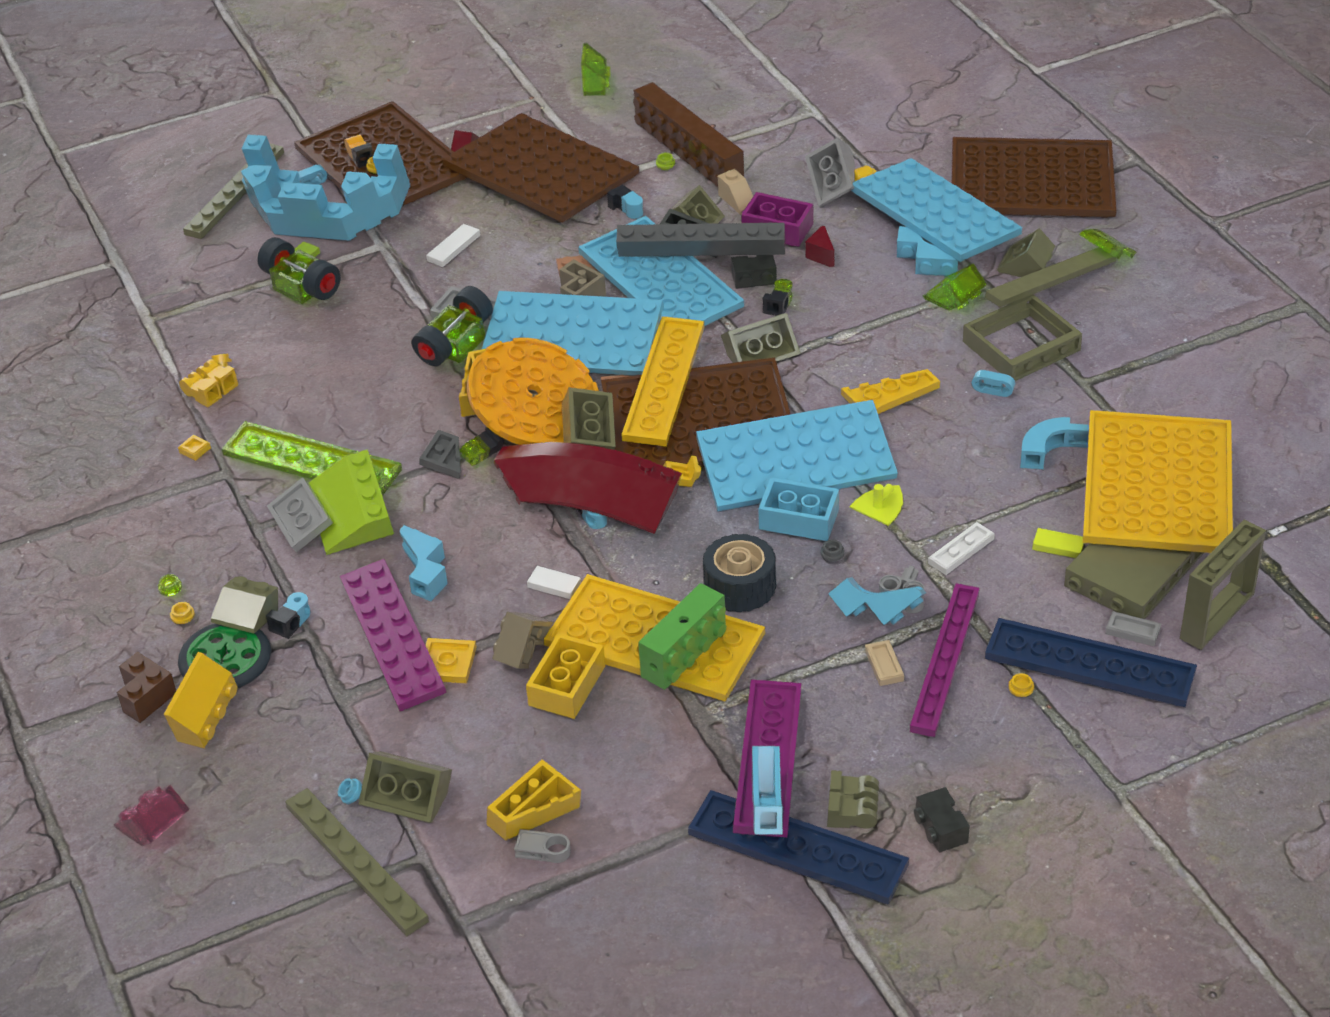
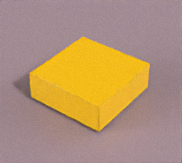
[178,435,211,461]

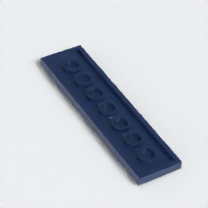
[985,618,1197,707]
[688,790,909,905]

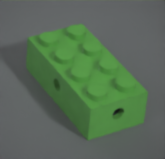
[638,583,726,690]

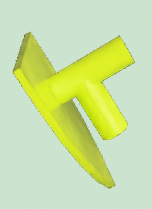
[849,484,903,526]

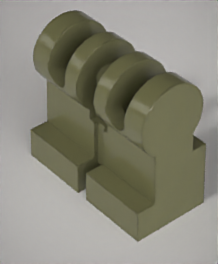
[827,770,879,829]

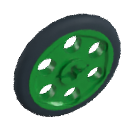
[178,624,271,688]

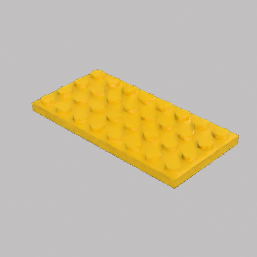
[544,574,765,702]

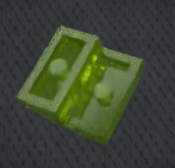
[1079,229,1137,260]

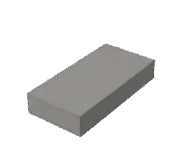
[1105,611,1161,647]

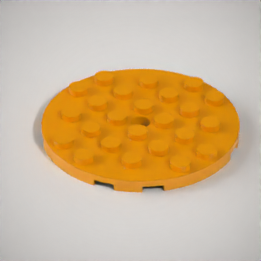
[467,338,599,445]

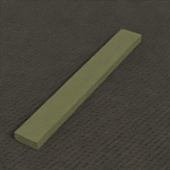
[985,246,1117,307]

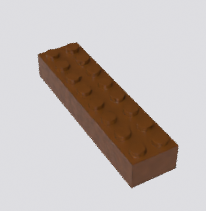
[633,82,744,187]

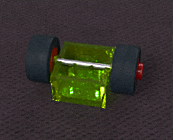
[257,237,341,304]
[411,286,493,367]

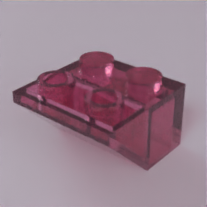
[114,785,190,846]

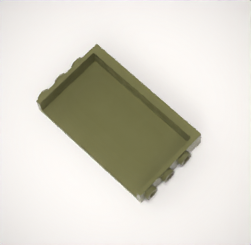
[1064,543,1204,619]

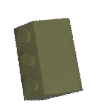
[721,313,801,363]
[358,751,452,823]

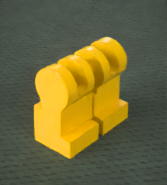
[179,359,238,408]

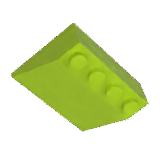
[309,449,394,555]

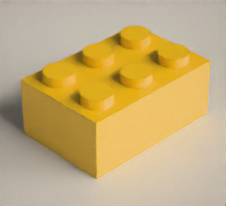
[526,633,605,719]

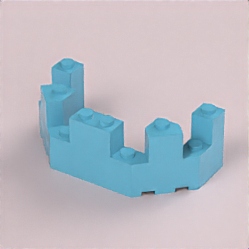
[241,134,410,241]

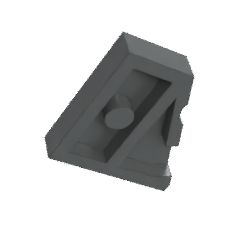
[419,430,461,479]

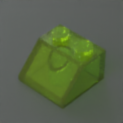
[581,43,611,96]
[923,263,987,311]

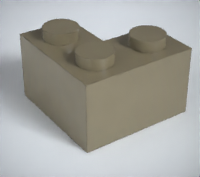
[559,259,606,297]
[492,612,553,669]

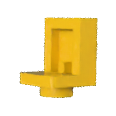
[664,456,701,488]

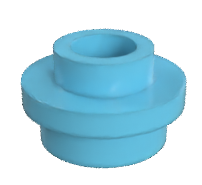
[338,778,362,804]

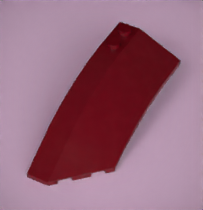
[494,442,682,534]

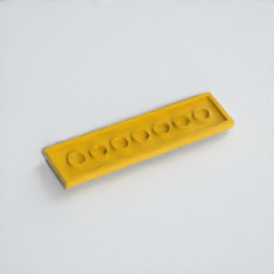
[622,316,704,447]

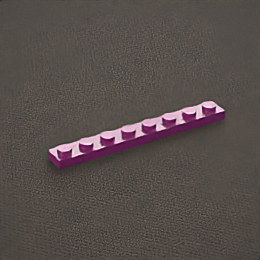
[910,583,980,737]

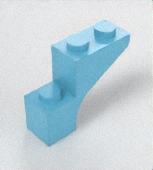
[897,226,958,277]
[400,525,448,601]
[828,577,926,625]
[752,746,782,834]

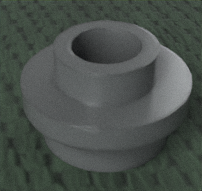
[821,540,845,561]

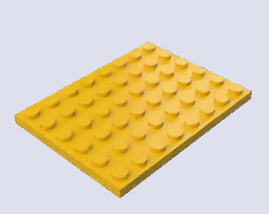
[1082,410,1233,553]

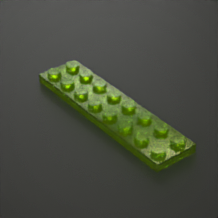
[222,421,402,496]

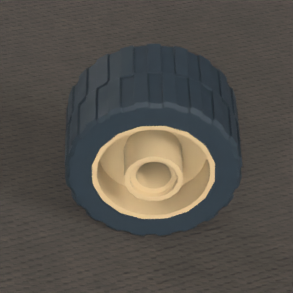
[703,534,776,612]

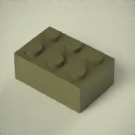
[562,387,616,450]

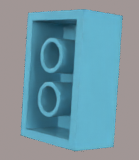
[758,478,839,541]

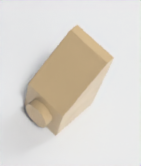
[718,169,753,215]

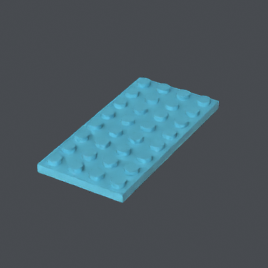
[851,158,1022,262]
[578,216,744,326]
[482,291,664,376]
[696,400,898,512]

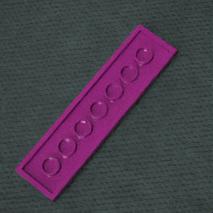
[340,559,447,712]
[733,679,802,837]

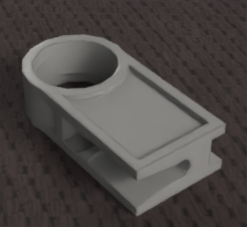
[514,829,571,863]

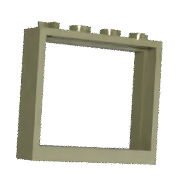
[963,294,1082,381]
[1180,520,1266,650]

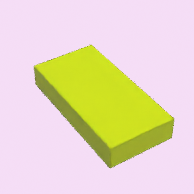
[1032,528,1084,558]

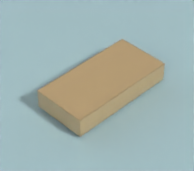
[865,640,904,686]

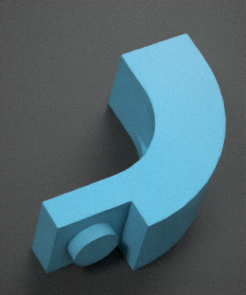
[1020,417,1089,469]

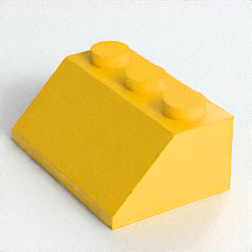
[164,652,238,749]

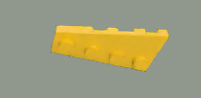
[841,369,940,414]

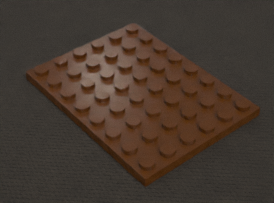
[294,101,468,206]
[443,113,639,223]
[951,137,1116,218]
[601,357,791,467]

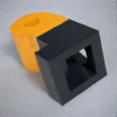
[344,135,373,168]

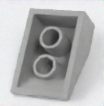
[805,138,855,207]

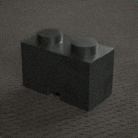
[731,255,777,289]
[914,787,970,853]

